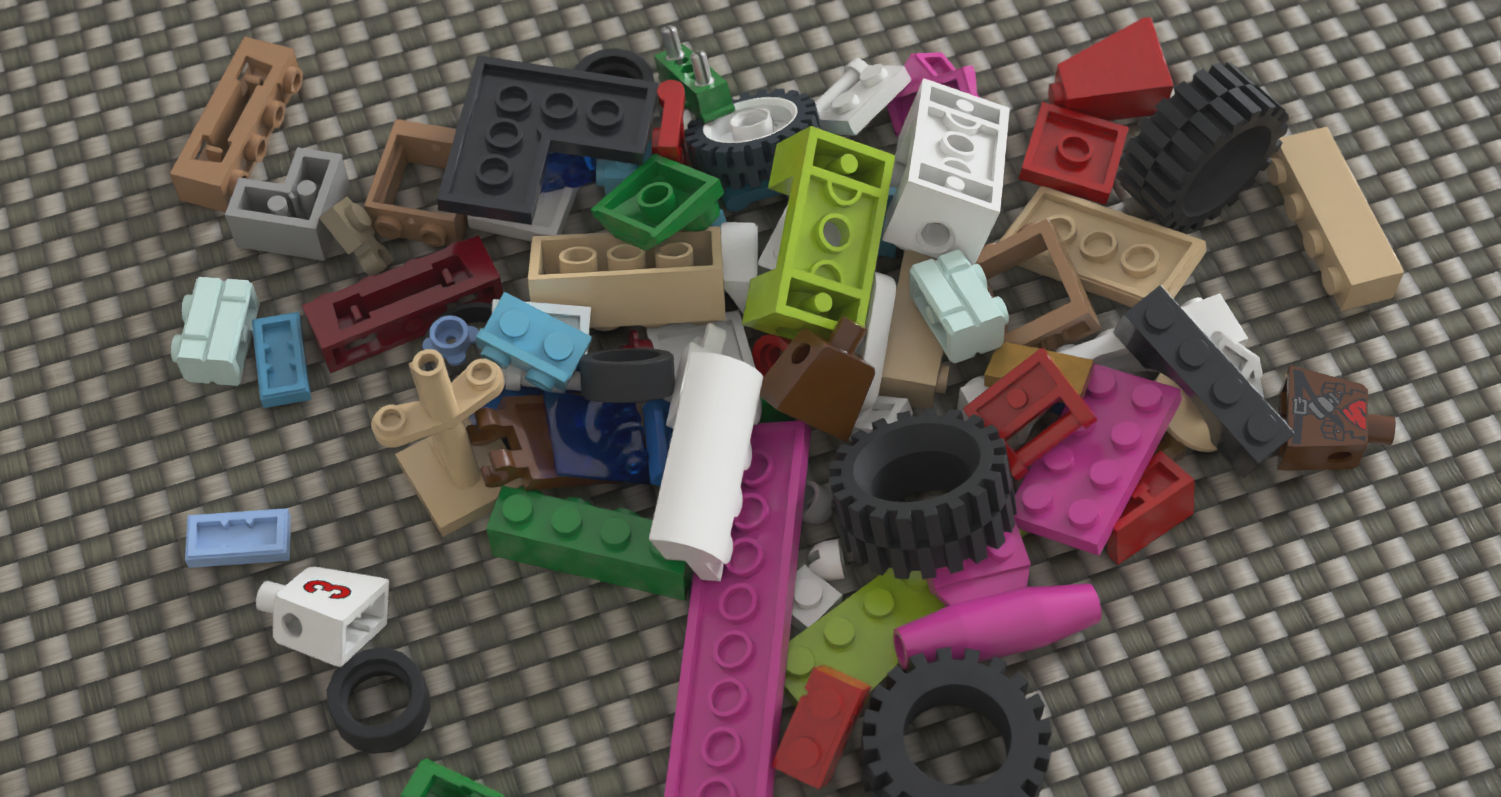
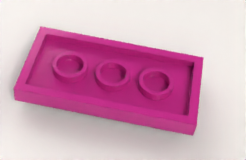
[1014,363,1182,556]

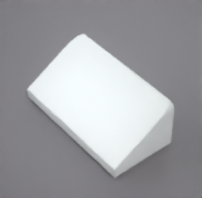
[721,222,758,314]

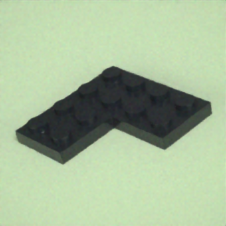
[437,55,659,225]

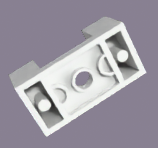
[882,78,1010,265]

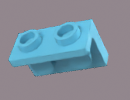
[475,292,592,392]

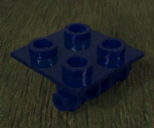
[543,391,651,484]

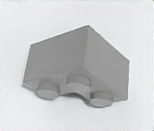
[225,147,351,261]

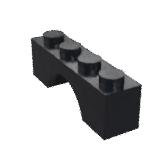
[1113,285,1295,478]

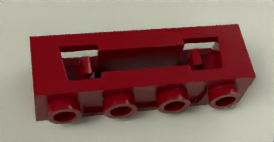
[302,235,503,374]

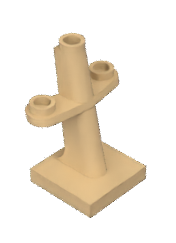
[371,349,524,537]

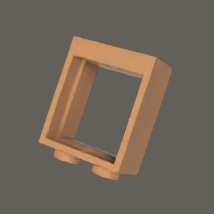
[364,119,468,247]
[975,218,1102,352]

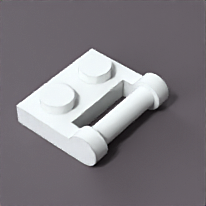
[815,58,912,136]

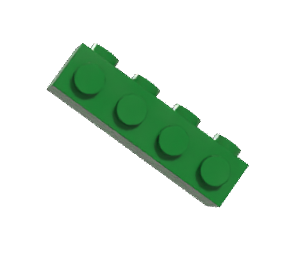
[486,485,694,601]

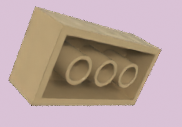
[528,226,726,331]

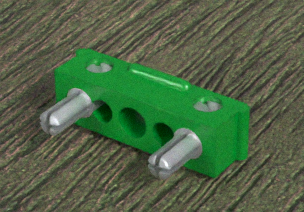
[653,26,736,124]

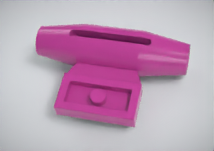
[893,521,1101,669]

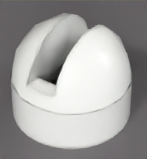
[808,539,846,581]

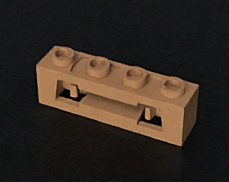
[170,36,303,212]

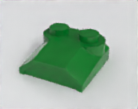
[590,153,725,251]

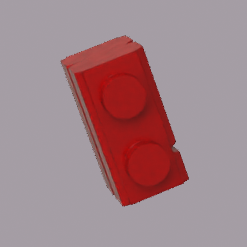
[771,665,872,789]

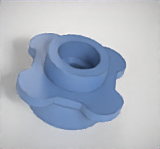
[422,316,479,366]

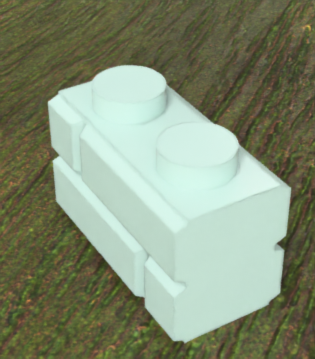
[909,249,1009,364]
[171,277,260,386]

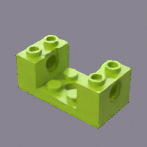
[742,126,896,340]

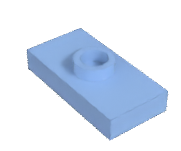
[185,508,291,568]

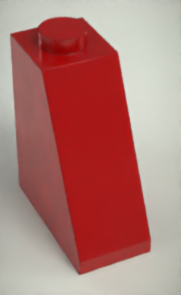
[1048,17,1173,121]

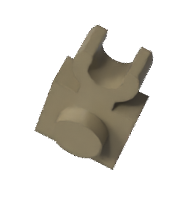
[319,196,394,276]

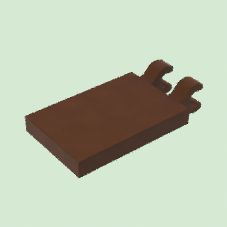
[466,393,650,490]

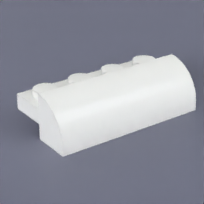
[649,351,763,581]

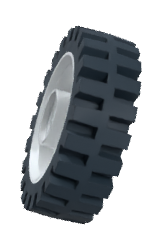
[685,89,822,189]

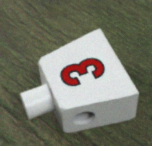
[256,566,389,667]

